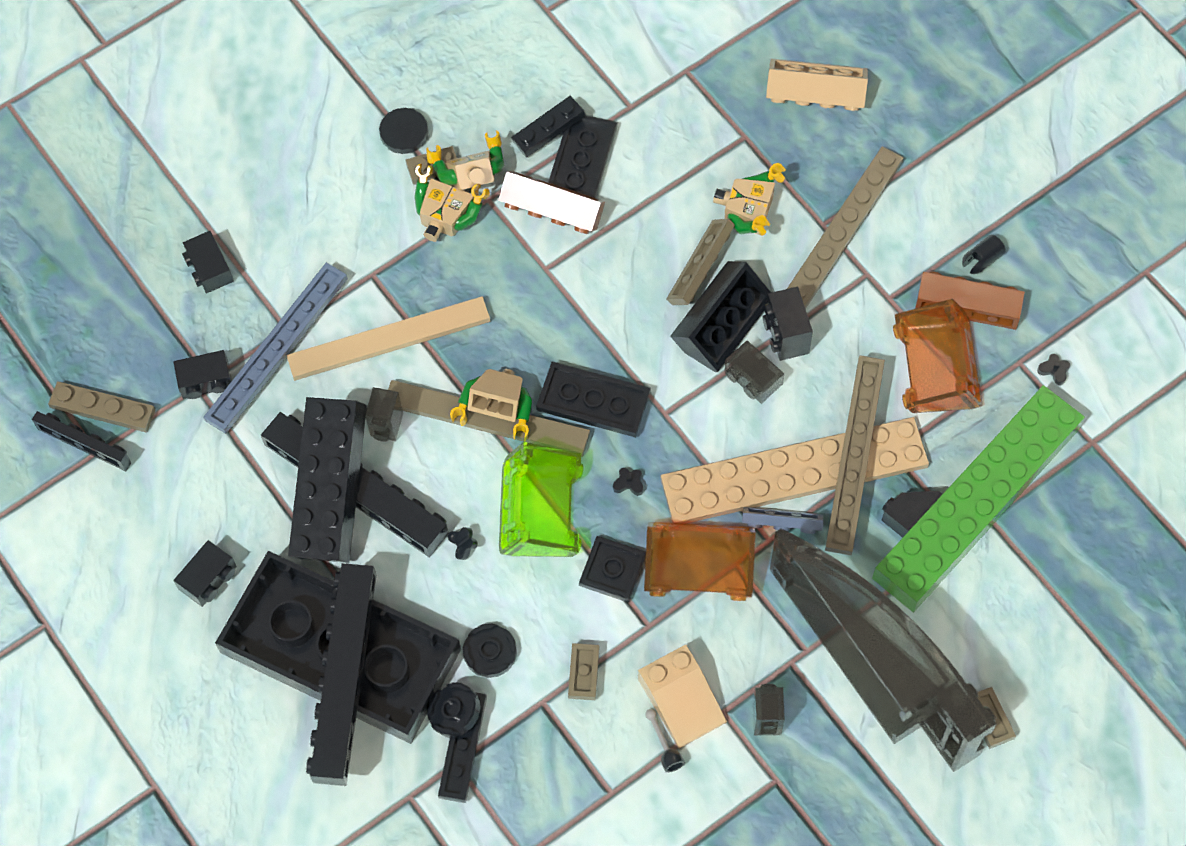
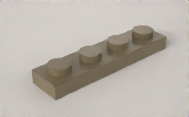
[666,219,735,305]
[48,381,156,433]

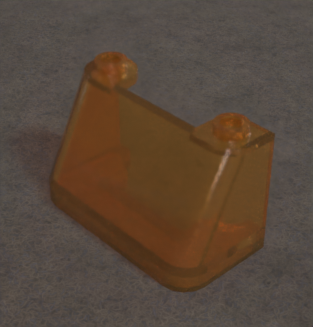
[893,298,982,413]
[644,522,756,601]

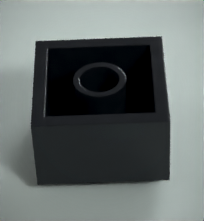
[763,286,813,361]

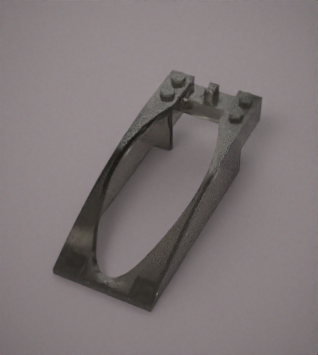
[770,529,996,772]

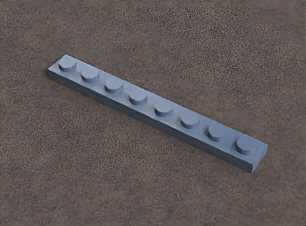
[203,262,348,434]

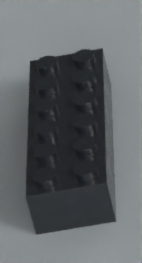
[288,397,367,563]

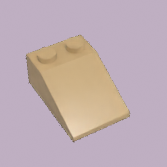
[638,644,727,749]

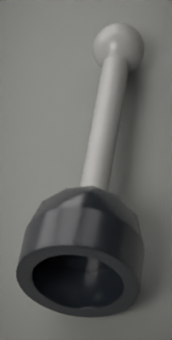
[645,709,685,773]

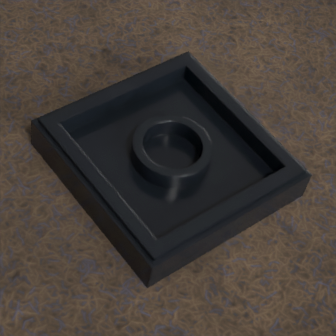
[579,536,647,603]

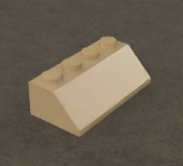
[766,59,868,111]

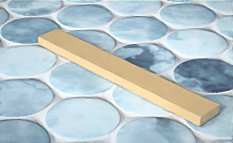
[287,296,490,381]

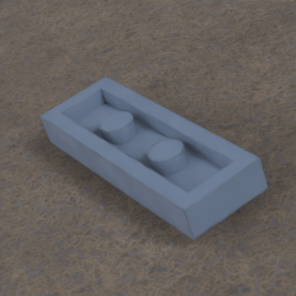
[742,507,823,534]

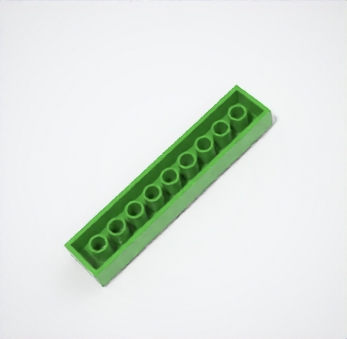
[872,385,1085,613]

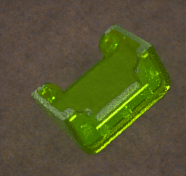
[499,442,584,557]

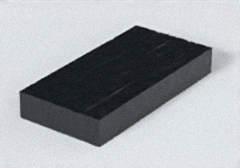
[215,551,461,744]

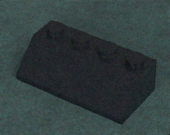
[670,261,771,372]

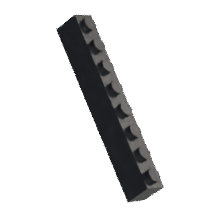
[261,412,449,558]
[306,563,377,786]

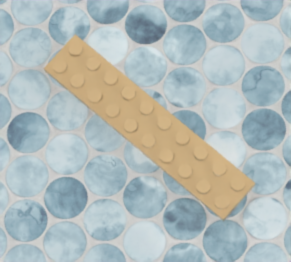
[660,417,929,527]

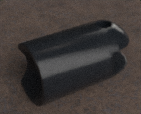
[962,235,1006,274]

